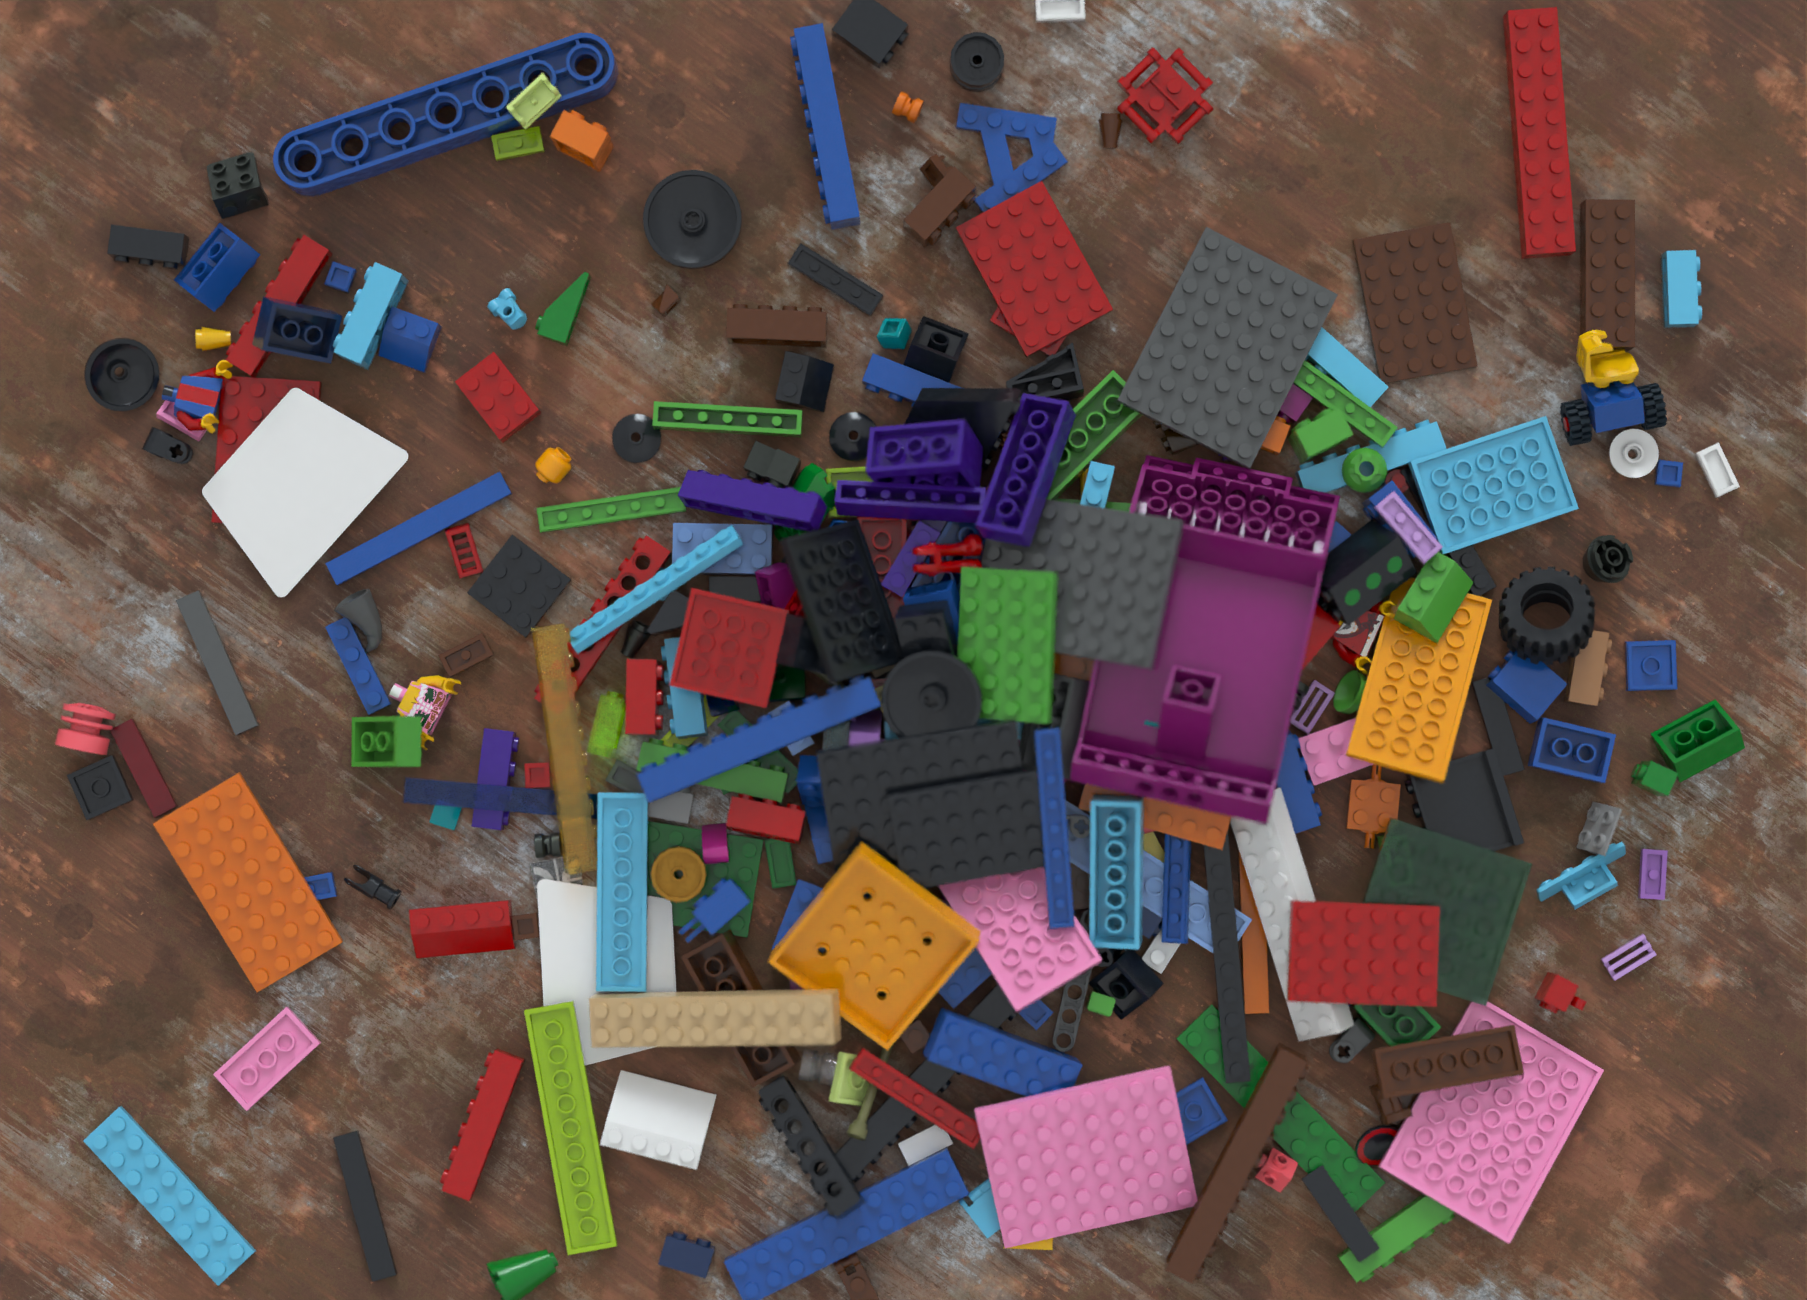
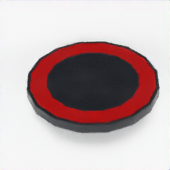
[1355,1125,1398,1166]

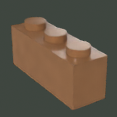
[1564,630,1612,707]

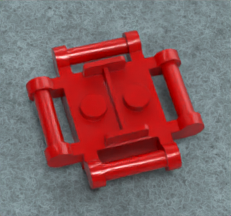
[1117,47,1214,144]

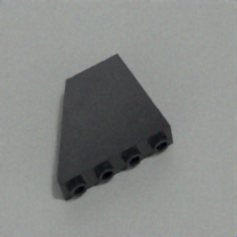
[904,388,1021,469]

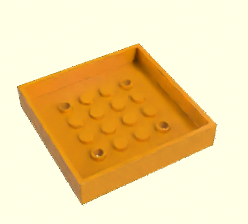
[768,842,981,1051]

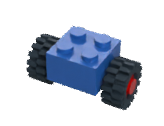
[1560,381,1667,446]

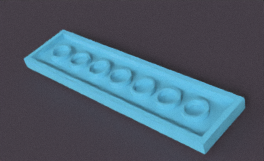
[596,792,648,992]
[83,1106,256,1286]

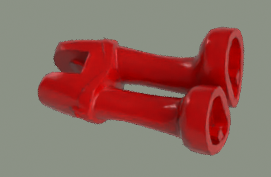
[912,534,982,577]

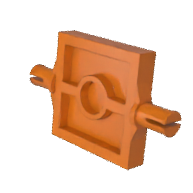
[1346,764,1401,849]

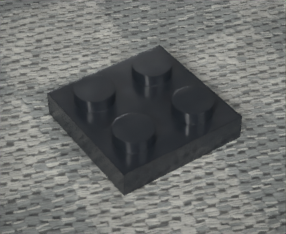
[67,755,134,820]

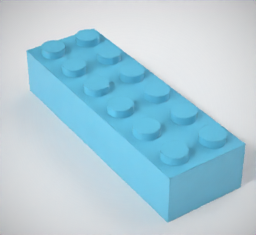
[1089,794,1144,949]

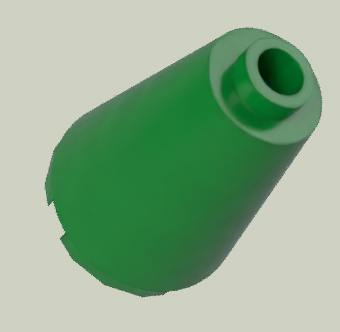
[486,1249,559,1300]

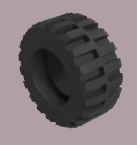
[1499,567,1595,665]

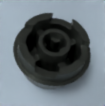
[1583,535,1633,583]

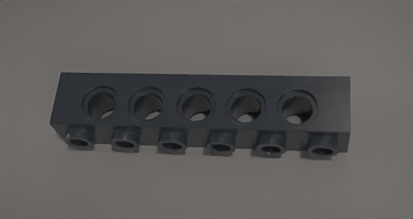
[758,1075,866,1219]

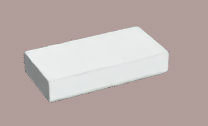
[1035,0,1085,23]
[1695,443,1740,498]
[898,1124,953,1166]

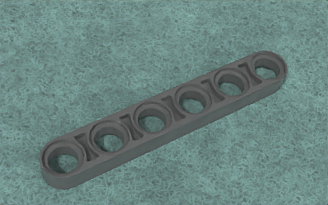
[1052,908,1096,1052]

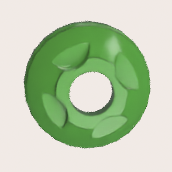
[1342,448,1387,493]
[1333,670,1367,714]

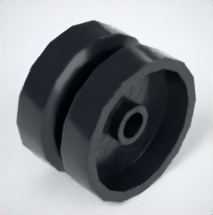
[950,32,1004,92]

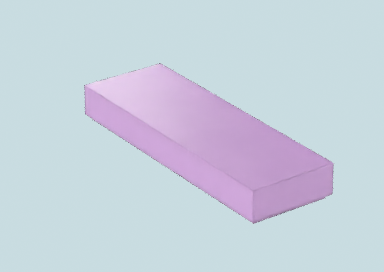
[1374,491,1443,564]

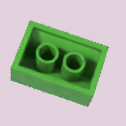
[1394,552,1474,643]

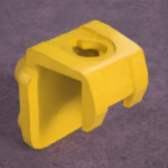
[1576,330,1639,388]

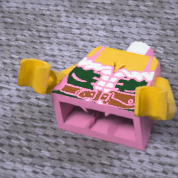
[389,675,461,750]

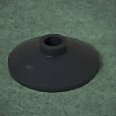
[829,412,876,461]
[612,414,661,463]

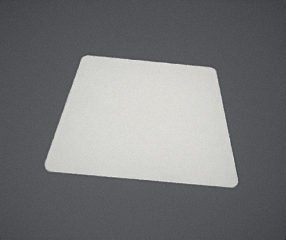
[202,388,408,597]
[537,879,676,1066]

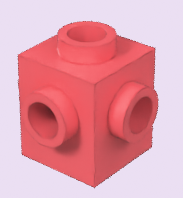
[1255,1148,1298,1193]

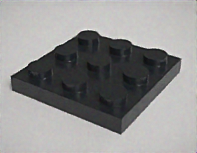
[467,534,571,638]

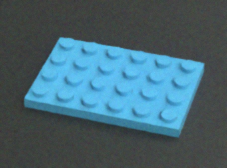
[1408,416,1579,555]

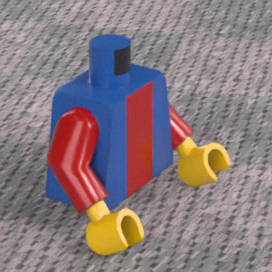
[162,360,233,433]

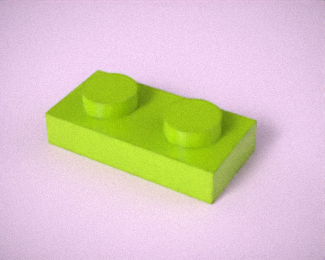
[491,126,545,161]

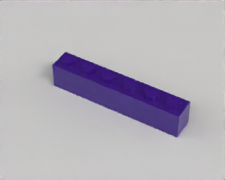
[678,470,827,532]
[835,480,987,523]

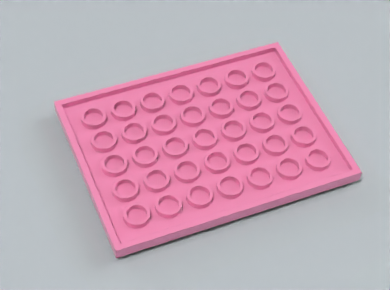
[1378,994,1604,1244]
[974,1065,1198,1248]

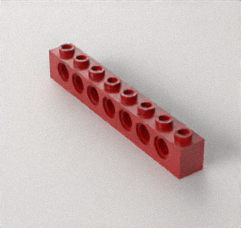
[534,535,672,716]

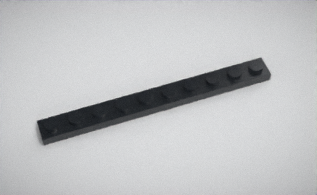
[1203,833,1251,1083]

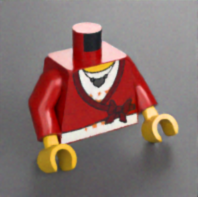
[1326,601,1398,674]

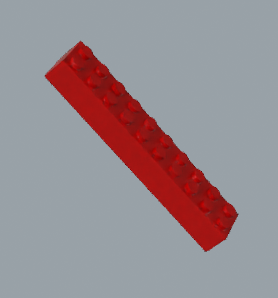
[1503,7,1576,259]

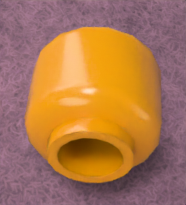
[535,447,572,484]

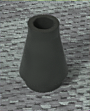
[620,620,651,658]

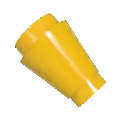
[195,327,231,351]

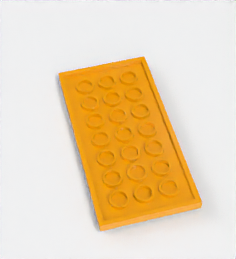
[1346,577,1492,783]

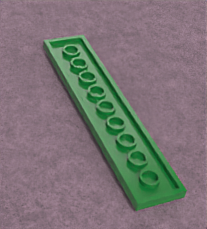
[1176,1004,1385,1212]

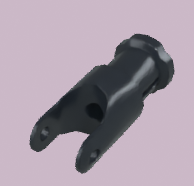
[344,865,402,910]

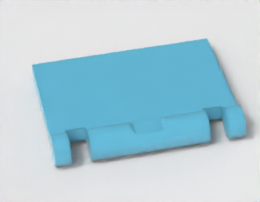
[959,1178,1000,1239]

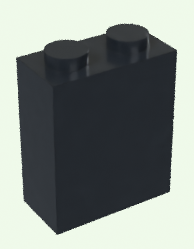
[832,0,909,69]

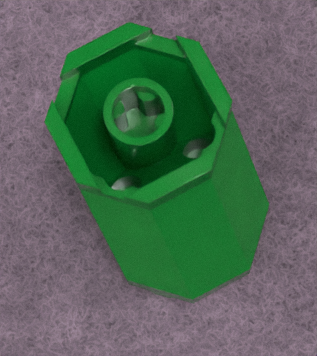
[774,463,836,542]

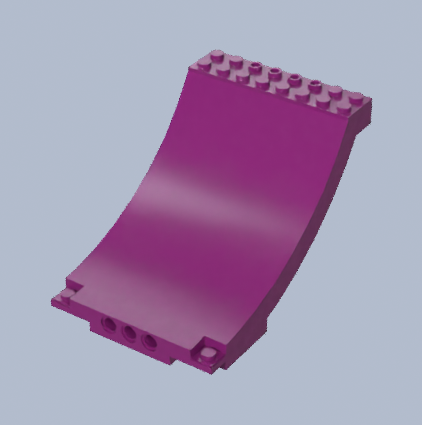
[1070,455,1340,824]

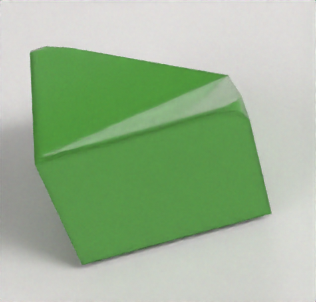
[1086,990,1116,1017]

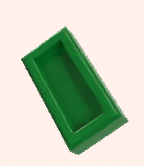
[764,839,797,889]

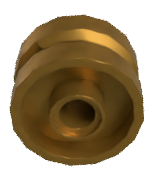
[651,846,706,902]

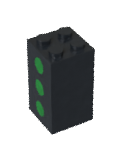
[1317,520,1417,626]

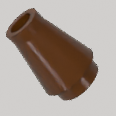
[1098,113,1123,148]

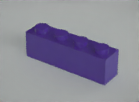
[471,728,520,830]

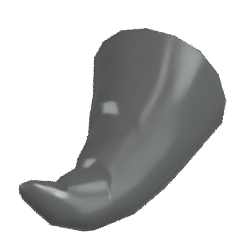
[334,589,382,653]

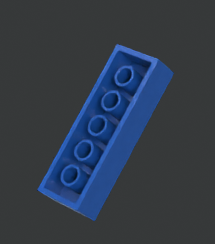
[923,1007,1083,1097]

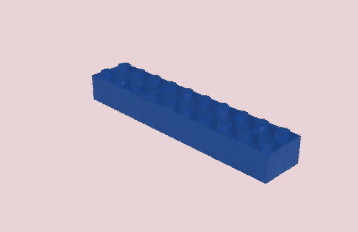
[637,675,881,803]
[724,1147,969,1300]

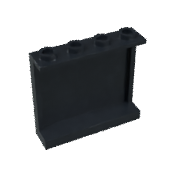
[1404,748,1524,869]

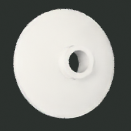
[1609,429,1659,478]

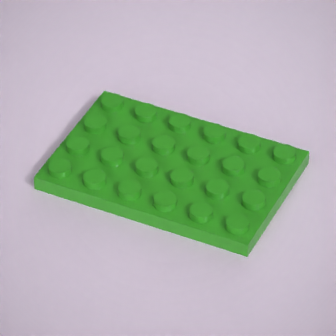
[958,567,1058,724]

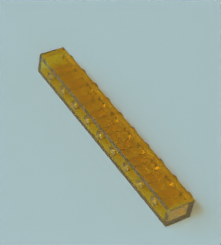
[531,623,597,874]

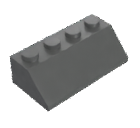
[1019,673,1091,779]

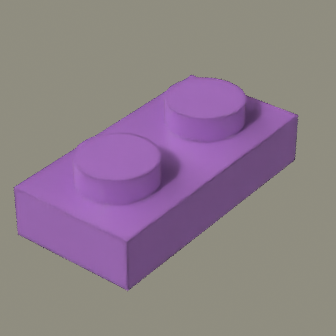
[1638,849,1668,900]

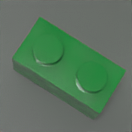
[1631,761,1679,796]

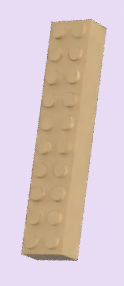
[589,989,841,1048]

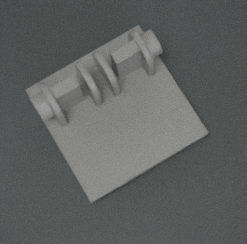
[1576,802,1622,856]

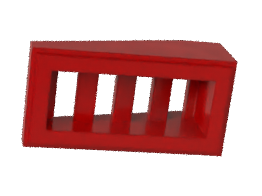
[445,523,483,579]

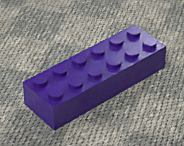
[976,393,1076,547]

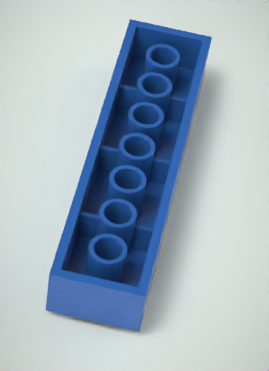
[790,23,860,230]

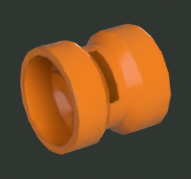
[892,91,924,123]

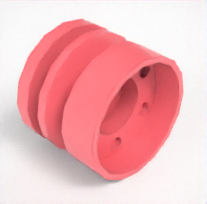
[55,702,116,755]

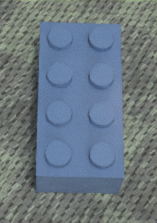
[672,523,773,576]

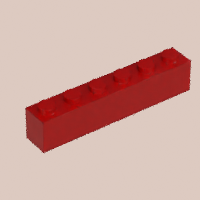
[226,235,333,377]
[440,1048,525,1201]

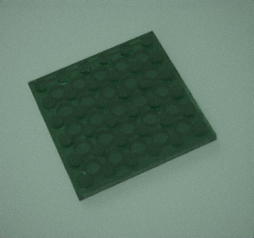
[1362,818,1532,1006]

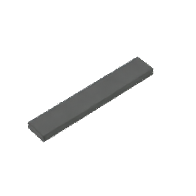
[176,590,259,735]

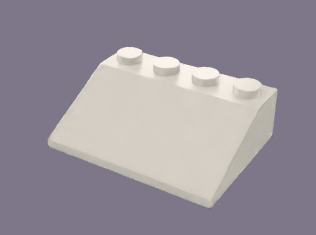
[600,1070,717,1170]

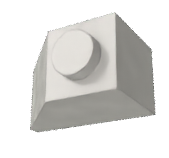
[648,788,695,824]

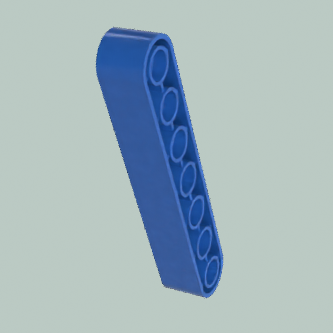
[273,33,618,196]

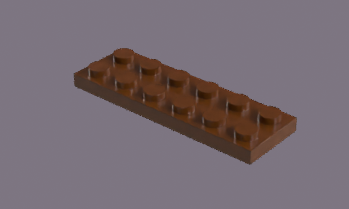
[1371,1025,1524,1100]

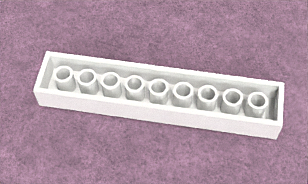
[1230,787,1354,1041]

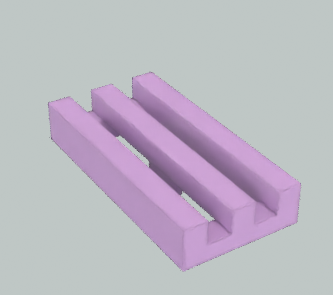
[1290,680,1335,734]
[1600,934,1657,981]

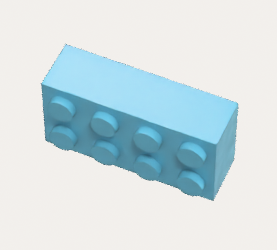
[333,262,409,370]

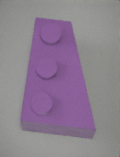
[849,710,885,745]

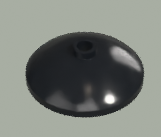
[84,338,159,411]

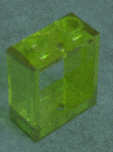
[587,691,626,758]

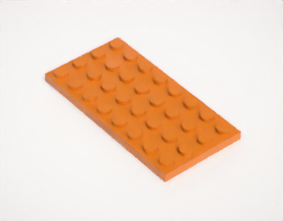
[153,772,343,992]

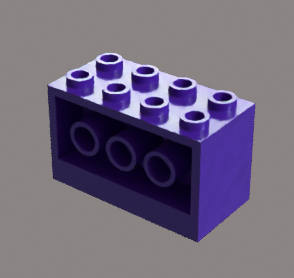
[866,419,983,488]

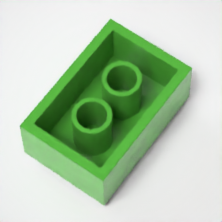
[1287,407,1353,464]
[351,716,422,767]

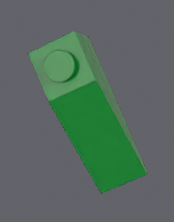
[535,272,591,346]

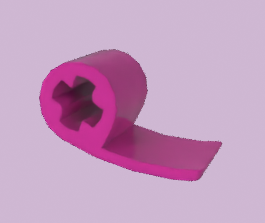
[702,823,729,865]

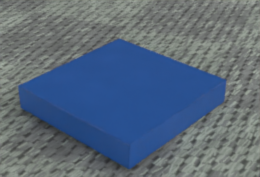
[1625,640,1677,691]
[1176,1077,1228,1145]

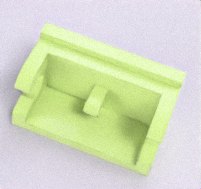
[506,73,562,130]

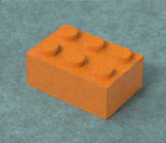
[550,110,614,172]

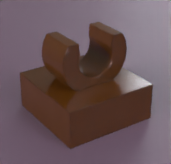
[920,154,953,187]

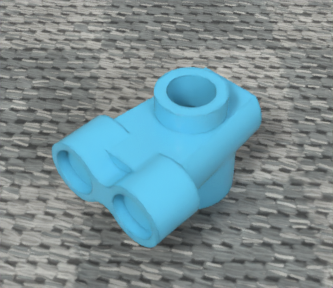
[487,288,527,330]

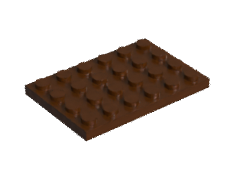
[1353,222,1477,384]

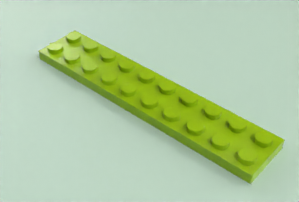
[524,1001,617,1255]

